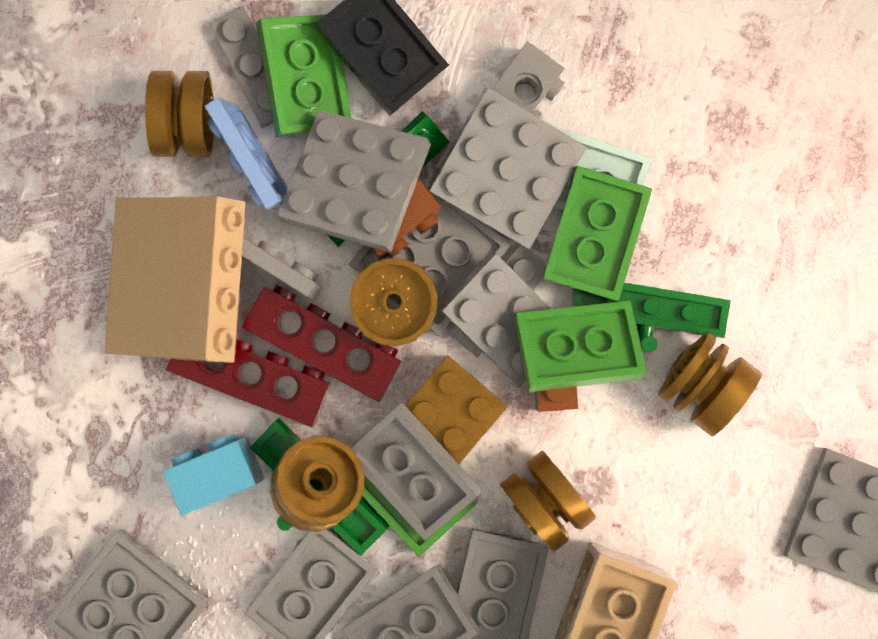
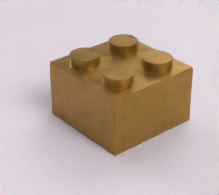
[405,356,508,464]

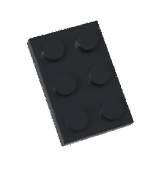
[314,0,449,116]

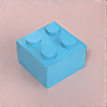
[163,433,265,516]

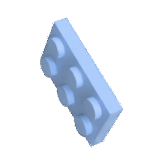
[205,98,288,210]

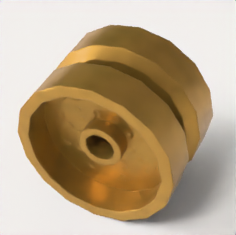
[145,71,214,157]
[349,258,438,346]
[270,436,365,532]
[500,450,597,552]

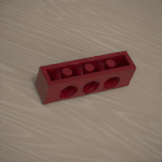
[241,284,402,402]
[166,338,332,427]

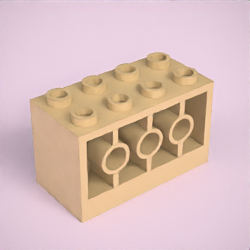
[554,542,677,639]

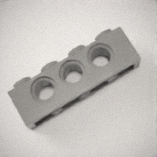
[435,41,565,172]

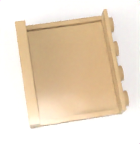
[104,196,245,362]

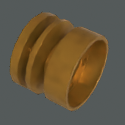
[657,331,762,437]

